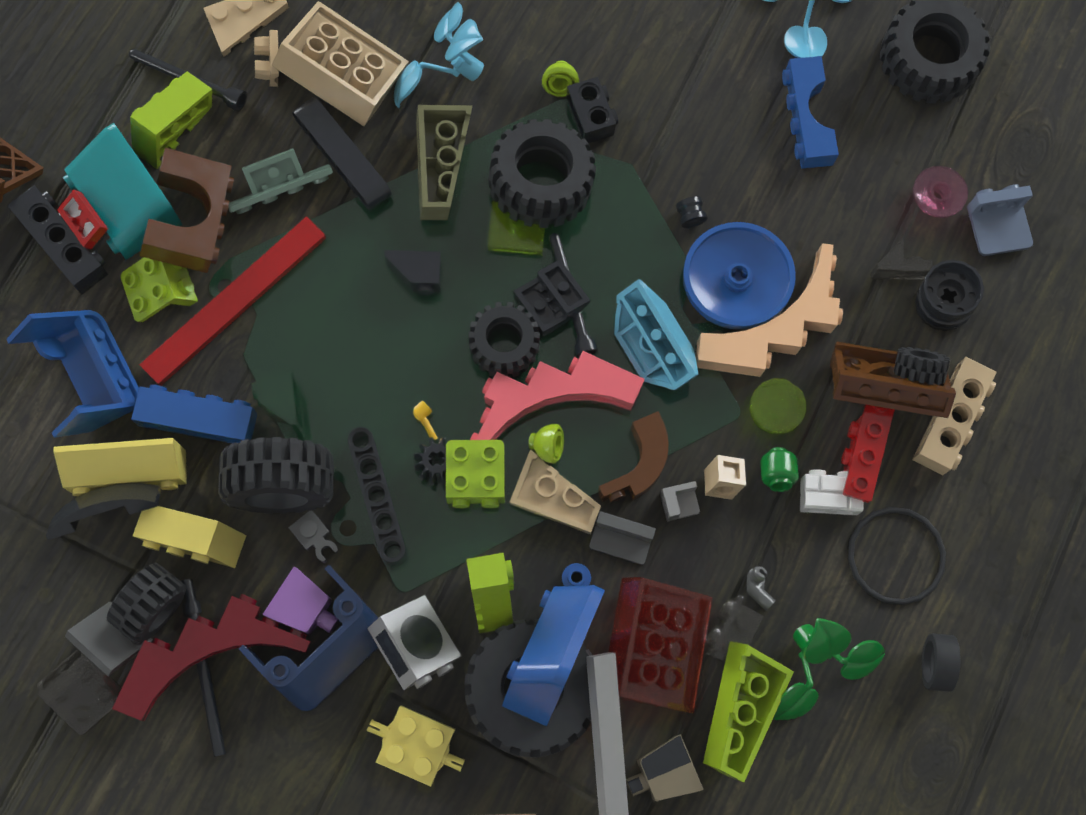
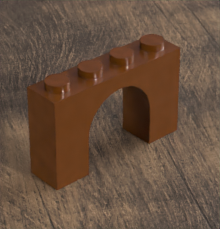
[140,148,234,273]

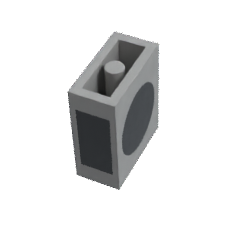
[367,595,461,690]

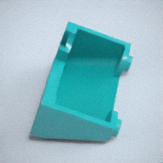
[63,123,182,260]

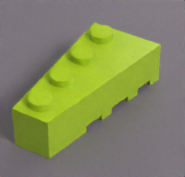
[466,553,514,633]
[703,641,794,782]

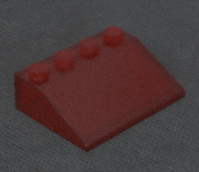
[609,577,713,714]

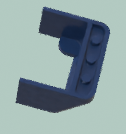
[239,565,379,711]

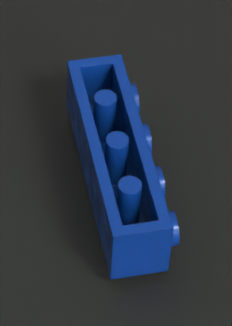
[131,385,257,443]

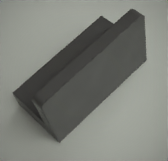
[589,511,656,565]

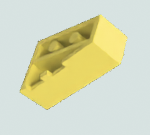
[133,506,246,568]

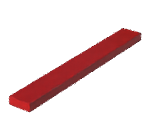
[139,216,326,386]

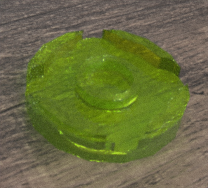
[750,378,806,434]

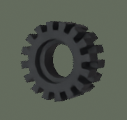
[893,347,950,385]

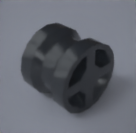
[676,196,708,228]

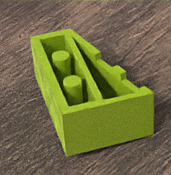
[130,71,212,169]

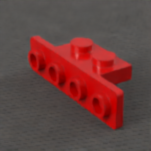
[841,404,895,503]

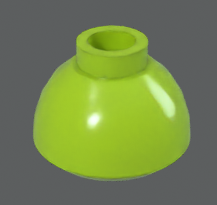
[542,61,579,97]
[529,424,564,464]

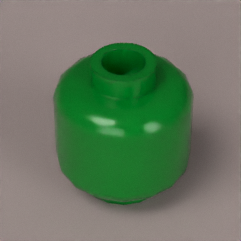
[760,447,799,492]

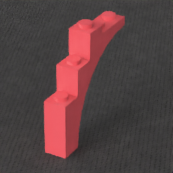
[470,351,645,440]

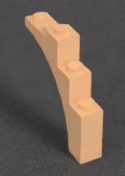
[695,243,843,377]

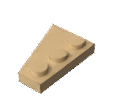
[204,0,289,57]
[510,450,601,535]

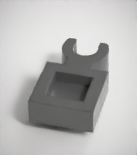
[289,511,339,563]

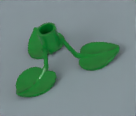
[773,618,886,720]

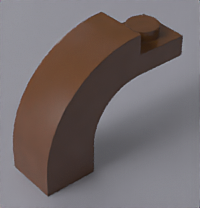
[597,411,669,503]

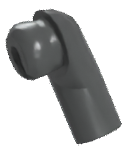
[747,566,776,611]

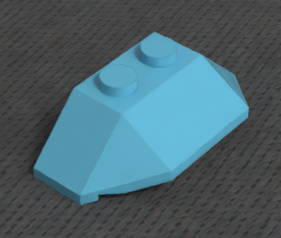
[614,279,699,390]

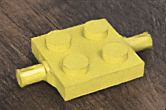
[367,705,465,787]

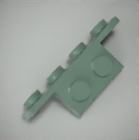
[228,148,333,214]

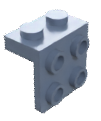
[967,185,1033,256]

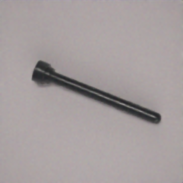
[129,49,247,111]
[549,233,598,358]

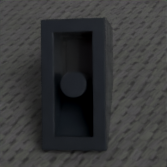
[384,250,442,296]

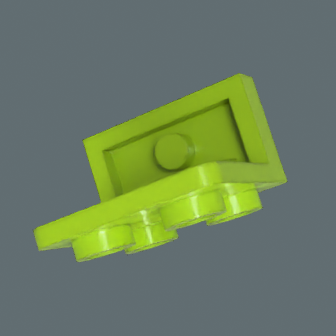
[121,257,198,322]
[446,440,505,508]

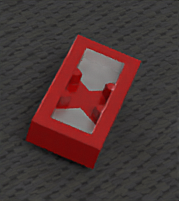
[57,190,108,249]

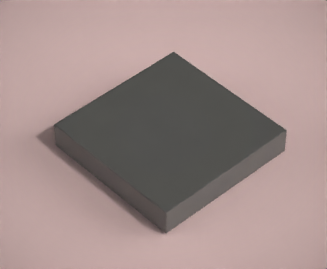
[65,601,153,676]

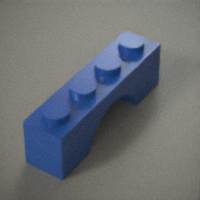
[782,56,839,169]

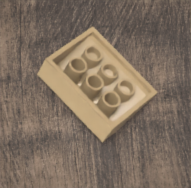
[272,1,409,126]

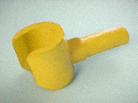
[413,401,438,440]

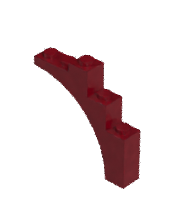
[112,594,310,721]

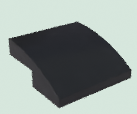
[513,259,591,337]

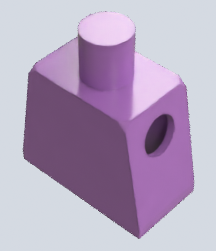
[263,567,339,635]

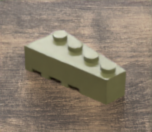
[416,105,472,220]

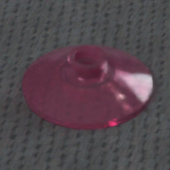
[913,166,968,218]

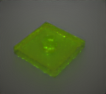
[488,200,545,255]

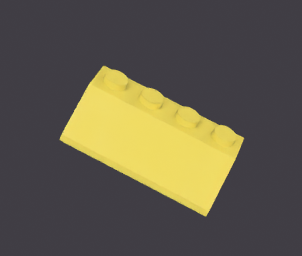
[54,438,187,496]

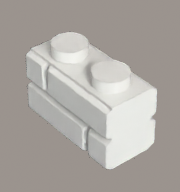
[800,470,864,515]

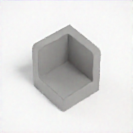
[660,481,700,521]

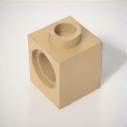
[704,455,746,500]

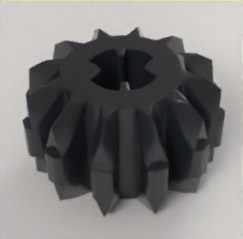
[413,437,446,486]

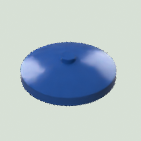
[683,222,795,330]

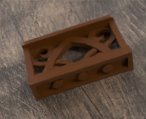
[830,342,956,418]

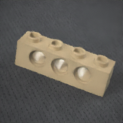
[912,357,997,475]

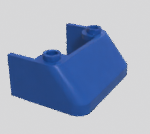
[6,310,139,438]
[502,585,605,726]

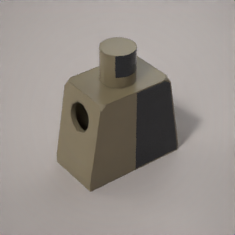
[626,734,704,801]

